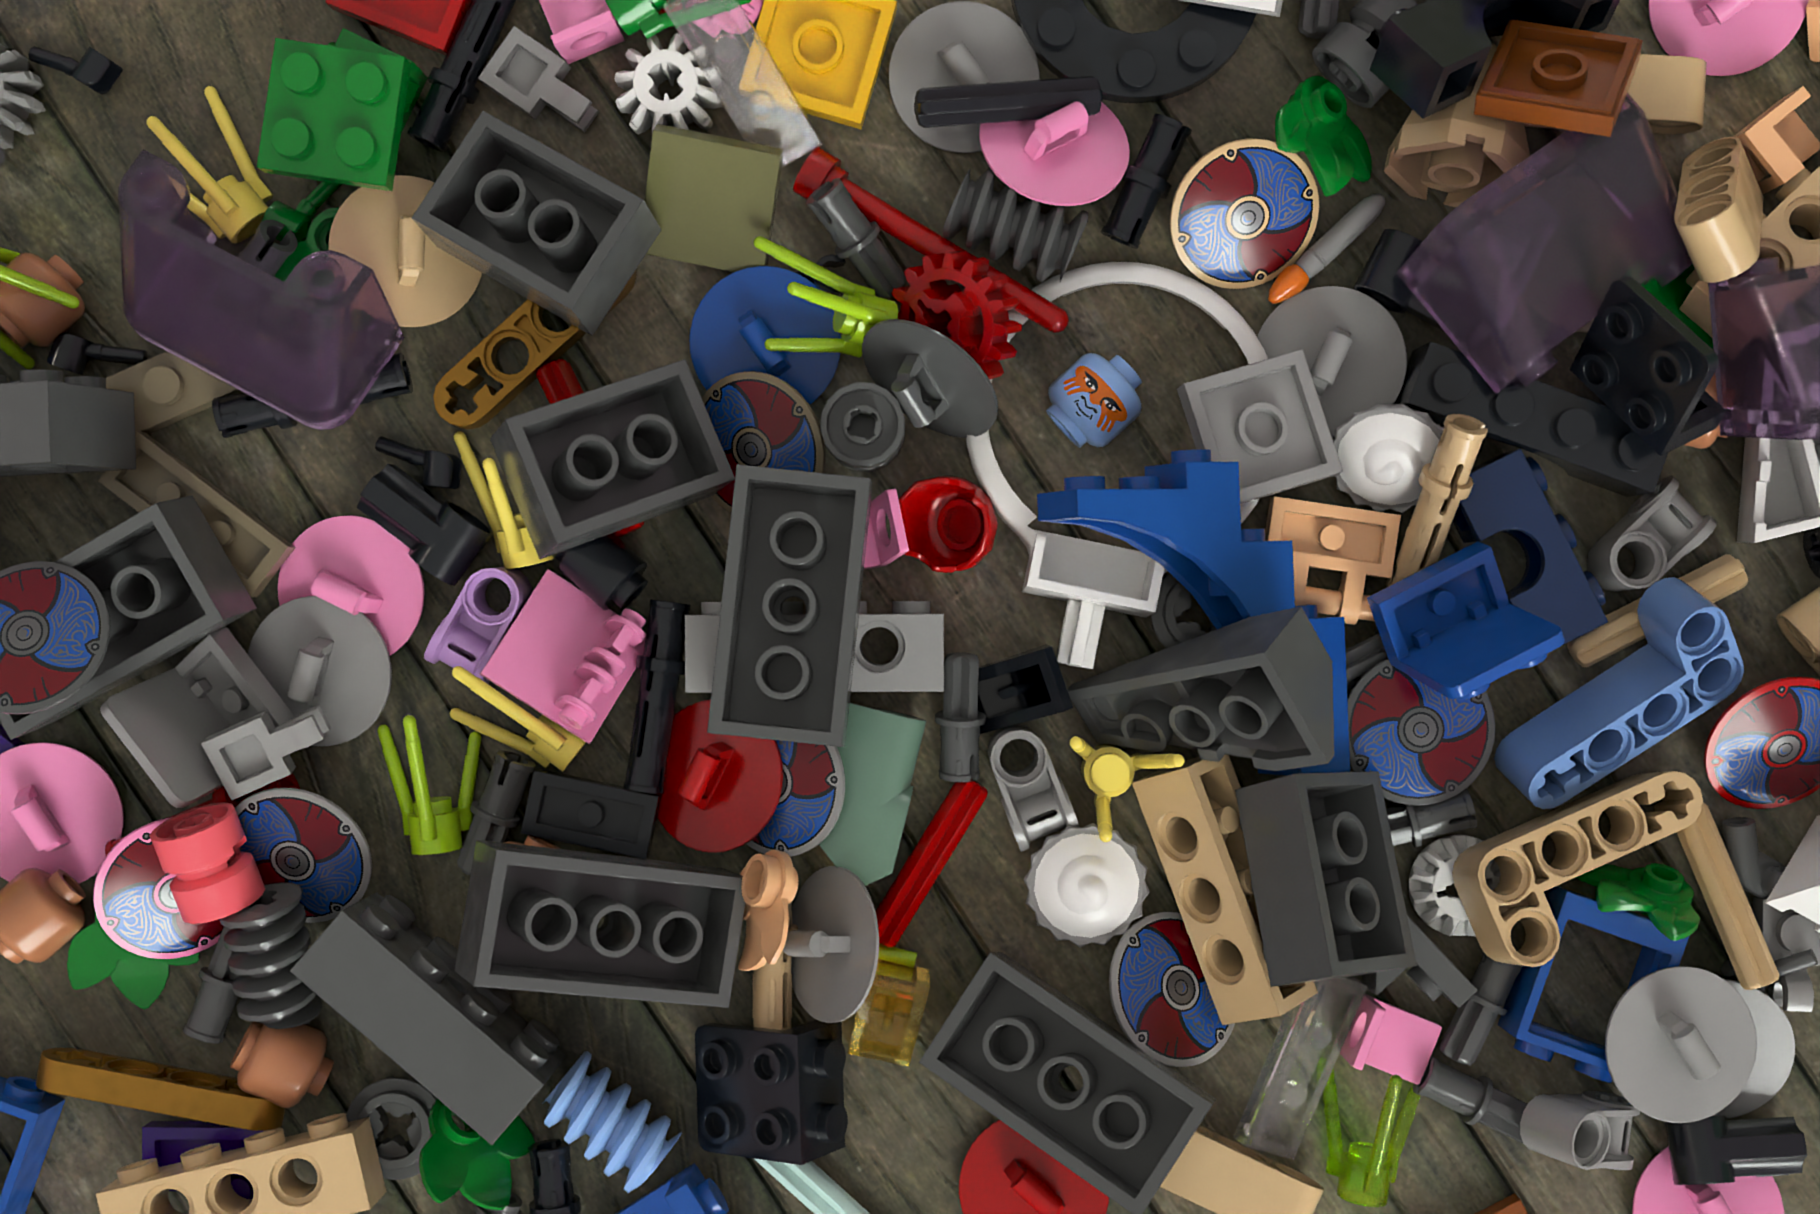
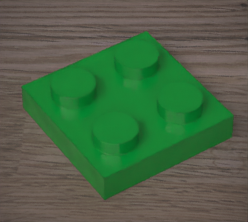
[256,38,411,191]

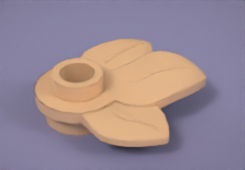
[738,850,799,971]

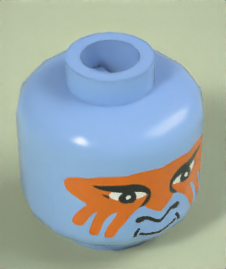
[1046,353,1142,448]

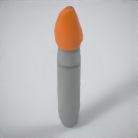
[1268,193,1385,304]

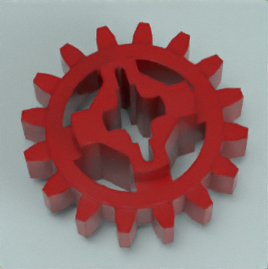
[891,251,1022,379]

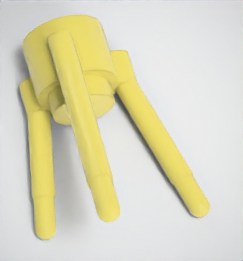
[146,86,273,244]
[453,431,554,570]
[450,666,586,772]
[1069,736,1185,842]

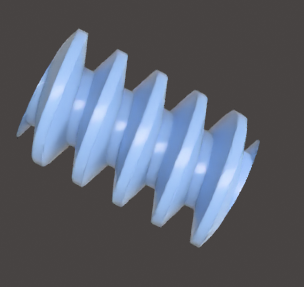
[542,1051,682,1193]

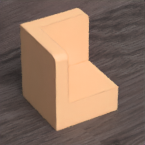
[1733,86,1820,194]

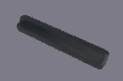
[914,76,1103,128]

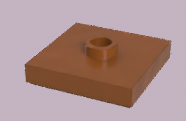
[1474,19,1643,137]

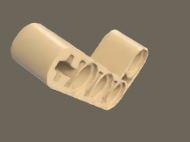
[1452,771,1703,967]

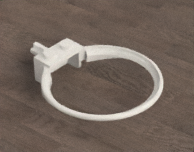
[966,262,1268,669]

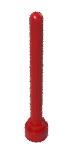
[793,147,1069,333]

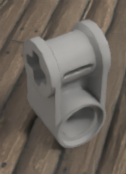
[1586,475,1717,592]
[987,724,1080,852]
[1520,1091,1641,1170]

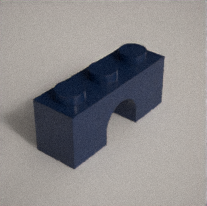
[1453,448,1608,645]

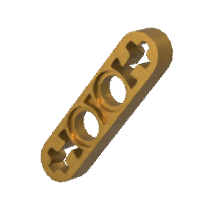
[433,270,637,430]
[35,1048,285,1131]

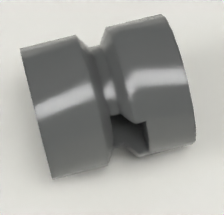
[1312,0,1418,108]
[820,382,905,472]

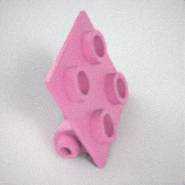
[480,569,647,744]

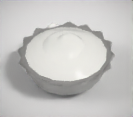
[1333,404,1444,514]
[1024,823,1150,948]

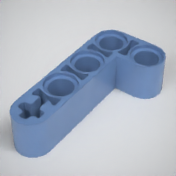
[1494,577,1744,809]

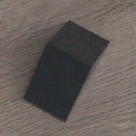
[978,644,1073,734]

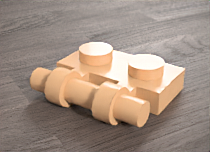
[1265,496,1401,625]

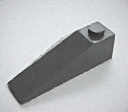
[1067,606,1334,771]

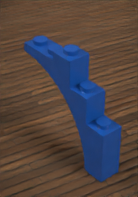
[1037,449,1350,775]

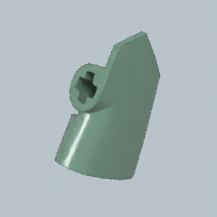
[819,703,926,886]

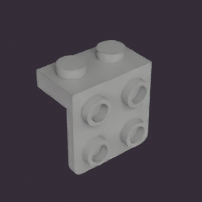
[100,627,295,808]

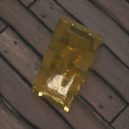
[847,959,930,1067]

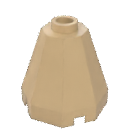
[1384,43,1530,209]

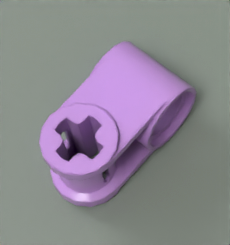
[424,567,532,684]

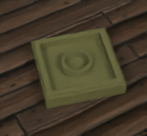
[645,124,784,272]

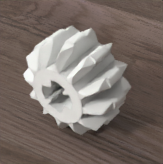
[614,33,724,135]

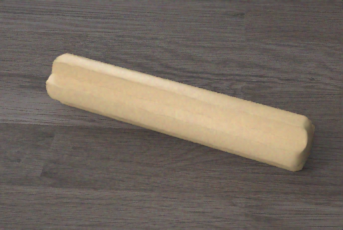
[1566,554,1748,667]
[1676,802,1779,990]

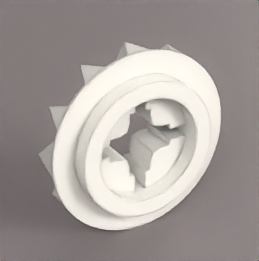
[1408,835,1501,937]

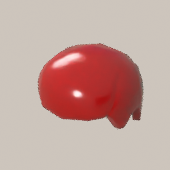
[898,475,998,573]

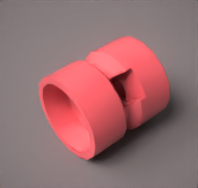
[150,802,266,924]

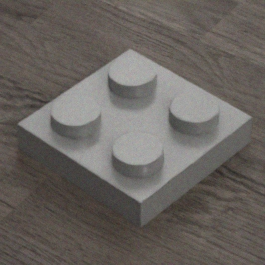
[1177,349,1343,504]

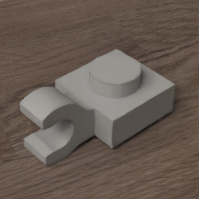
[478,26,599,133]
[201,706,331,800]
[1753,897,1820,1012]

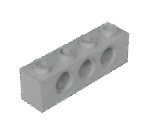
[685,601,944,693]

